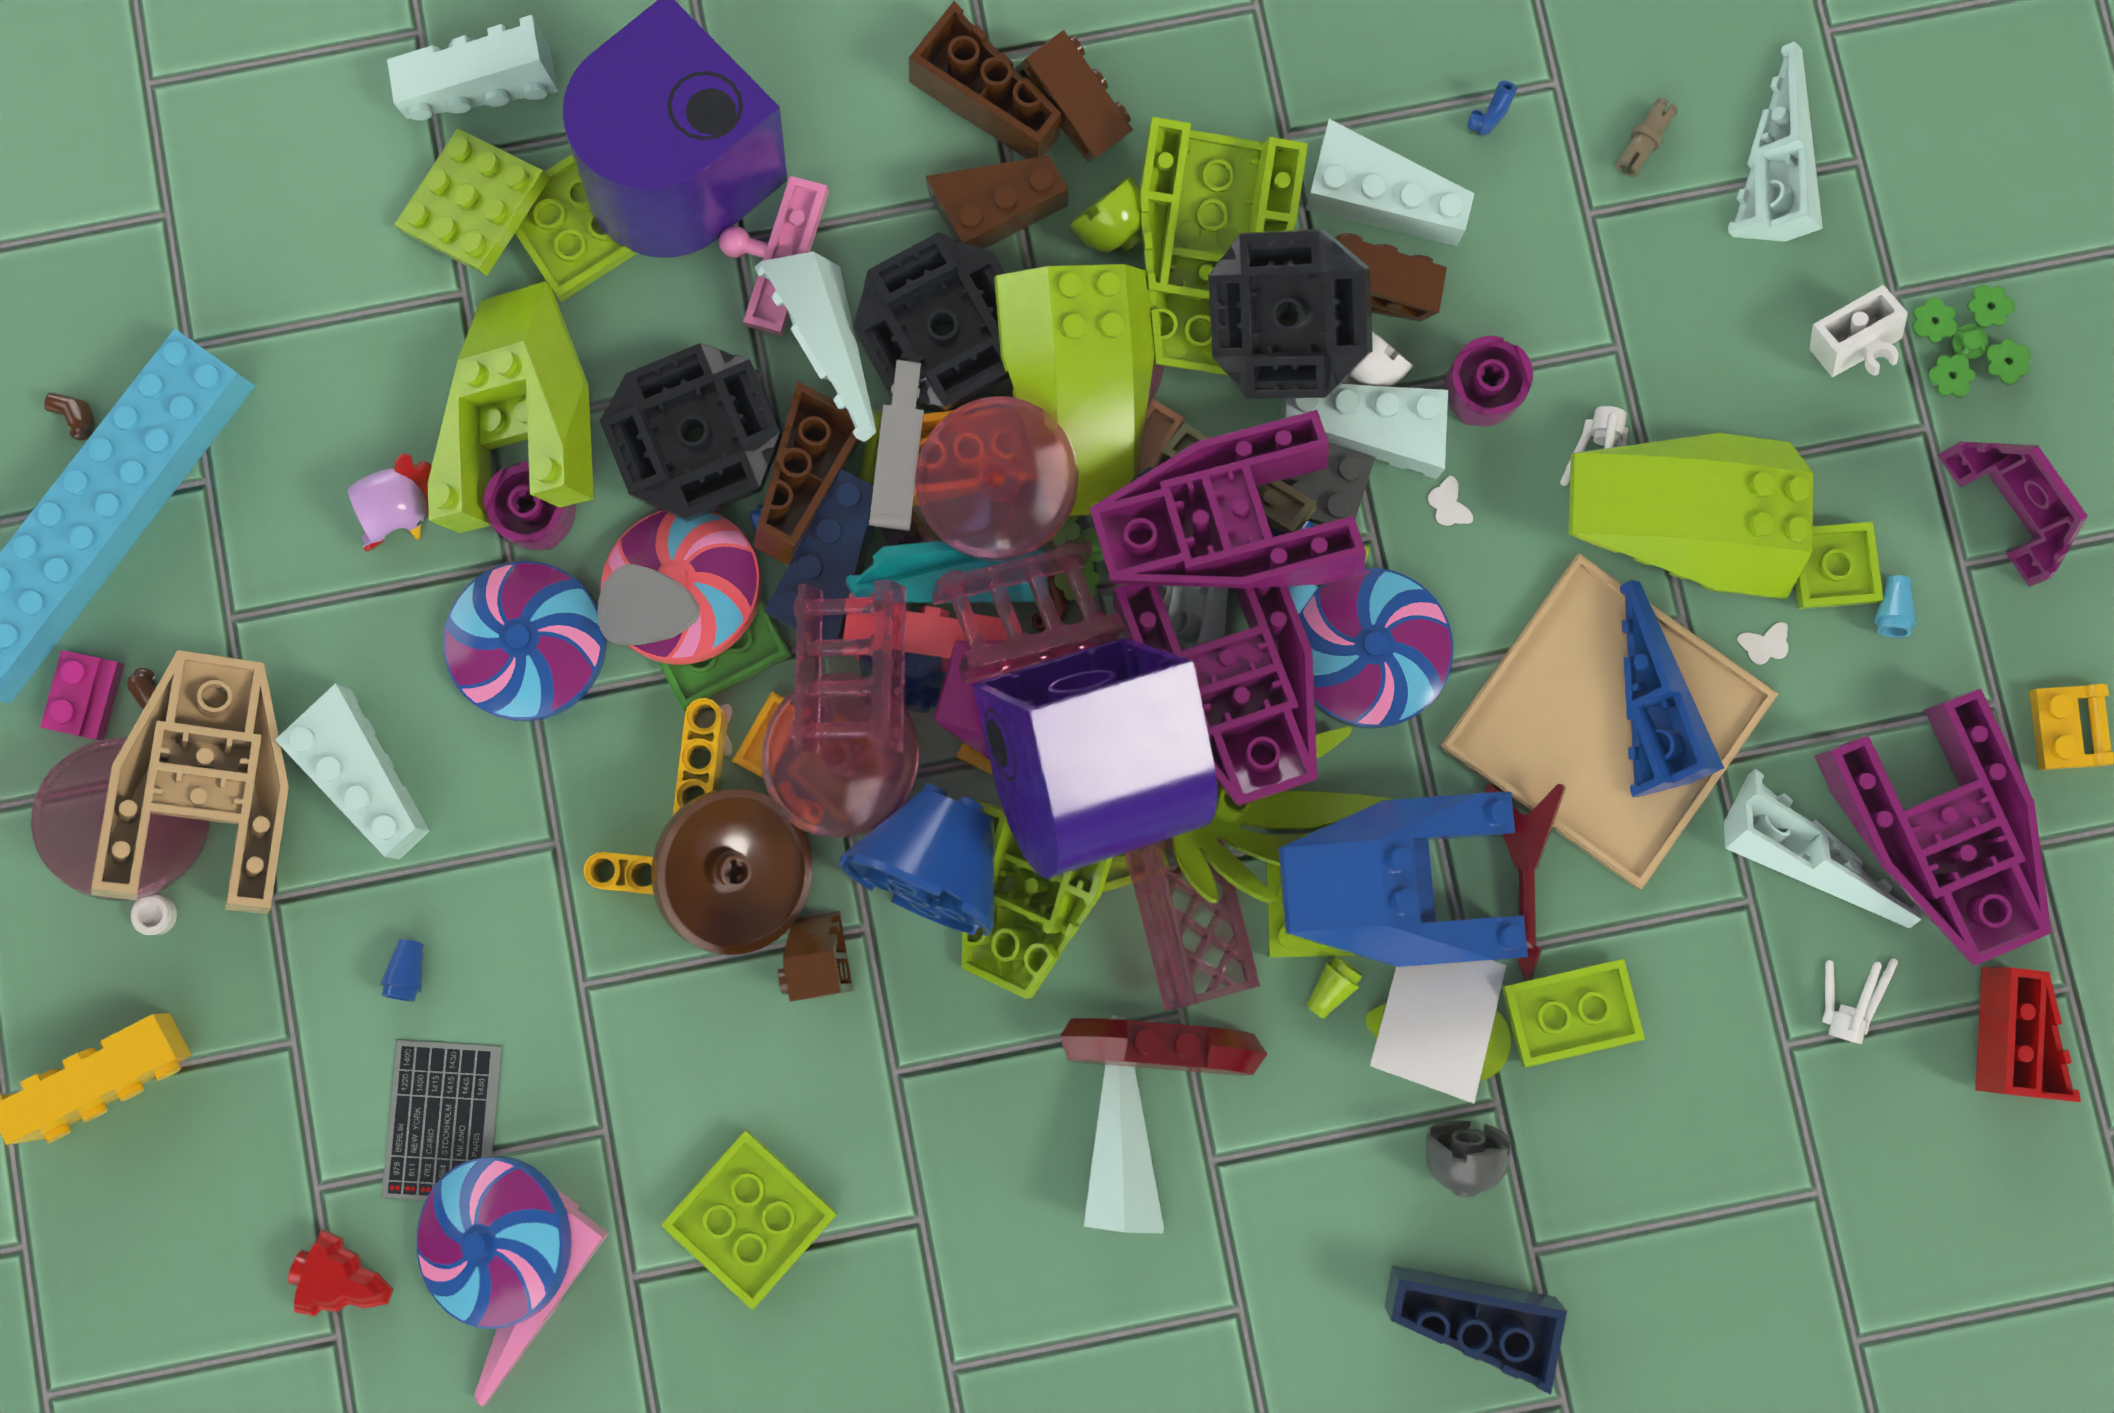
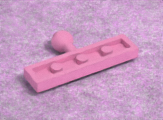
[719,176,830,337]

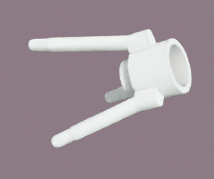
[1560,406,1629,486]
[1822,958,1898,1044]

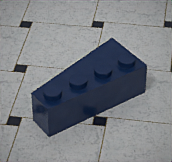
[764,469,875,653]
[1384,1265,1567,1395]

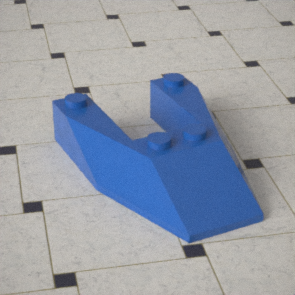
[1278,792,1528,967]

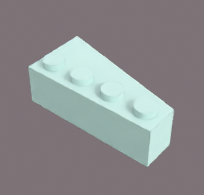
[1305,119,1475,247]
[1281,384,1448,480]
[275,683,430,859]

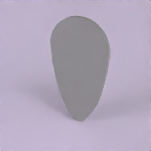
[597,564,700,645]

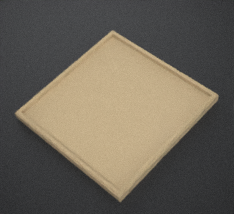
[1439,553,1778,890]

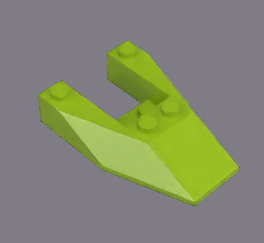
[428,281,594,533]

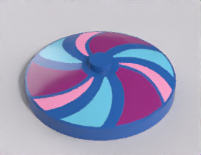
[443,561,607,722]
[1299,568,1453,729]
[416,1156,571,1329]

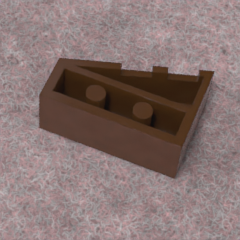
[1015,30,1133,162]
[926,155,1068,249]
[1335,233,1447,322]
[778,911,853,1002]

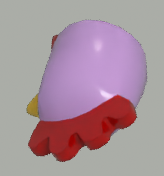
[347,453,432,552]

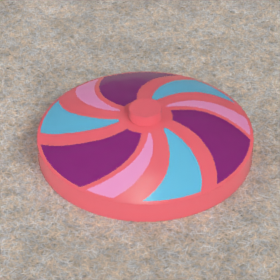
[601,510,763,665]

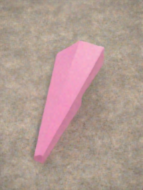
[474,1187,609,1407]

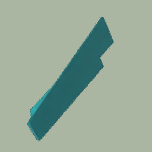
[846,536,1049,603]

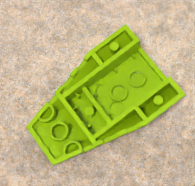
[1139,116,1308,376]
[994,264,1155,518]
[1568,433,1813,599]

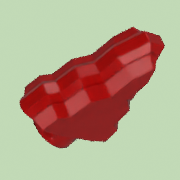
[288,1230,394,1316]

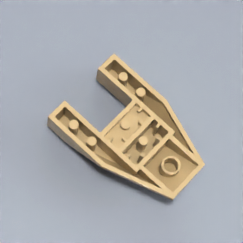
[91,650,289,914]

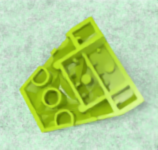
[961,800,1113,999]

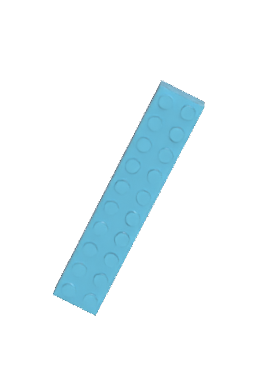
[0,328,255,704]

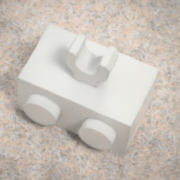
[1809,285,1908,378]

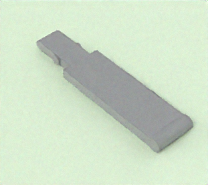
[869,360,924,531]

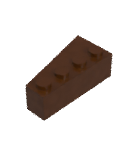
[909,1,1062,159]

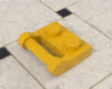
[2029,684,2114,770]

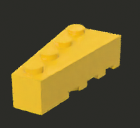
[0,1013,192,1145]

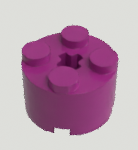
[1444,336,1533,426]
[484,461,576,550]

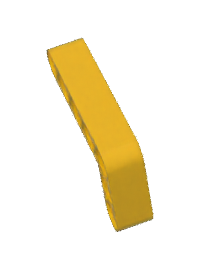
[583,698,728,895]

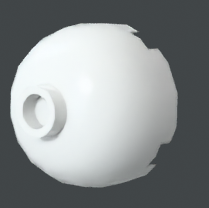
[1343,331,1413,387]

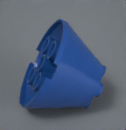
[838,783,994,937]

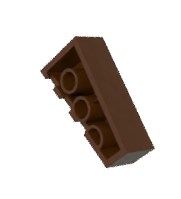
[753,381,861,566]

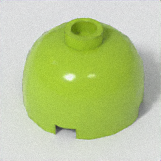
[1069,175,1143,252]

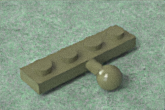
[1161,423,1317,534]

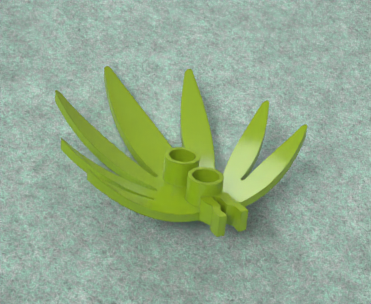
[1171,726,1392,904]

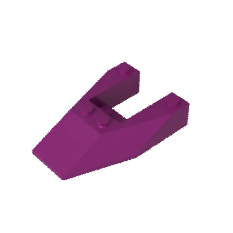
[1090,410,1366,588]
[1113,584,1317,806]
[1814,688,2051,966]

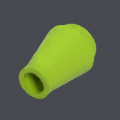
[1305,956,1363,1019]

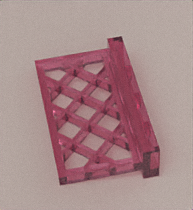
[1125,838,1260,1011]

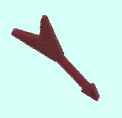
[1485,784,1566,980]

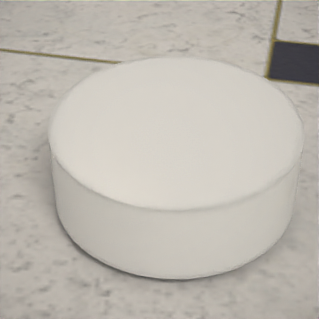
[130,894,177,935]

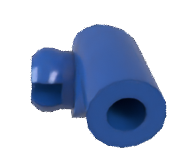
[1467,80,1517,135]

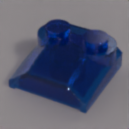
[859,645,944,713]

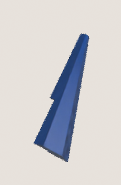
[1620,580,1724,797]

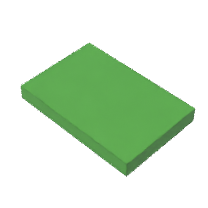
[658,597,792,712]

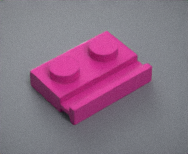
[40,650,124,741]

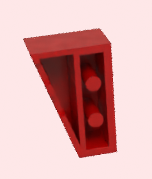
[1975,967,2082,1103]

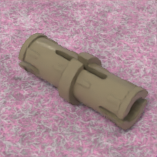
[1615,98,1678,177]

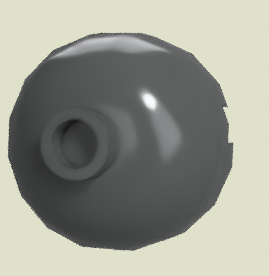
[1426,1120,1510,1197]

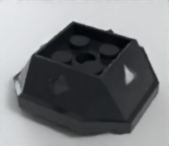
[1208,229,1373,399]
[853,232,1010,411]
[599,343,782,522]

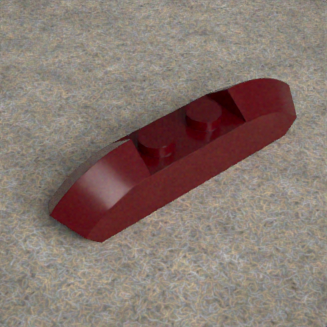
[1060,1018,1267,1076]

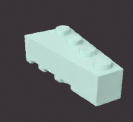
[387,15,558,120]

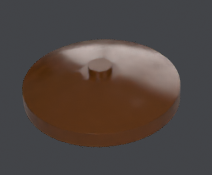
[651,789,812,955]

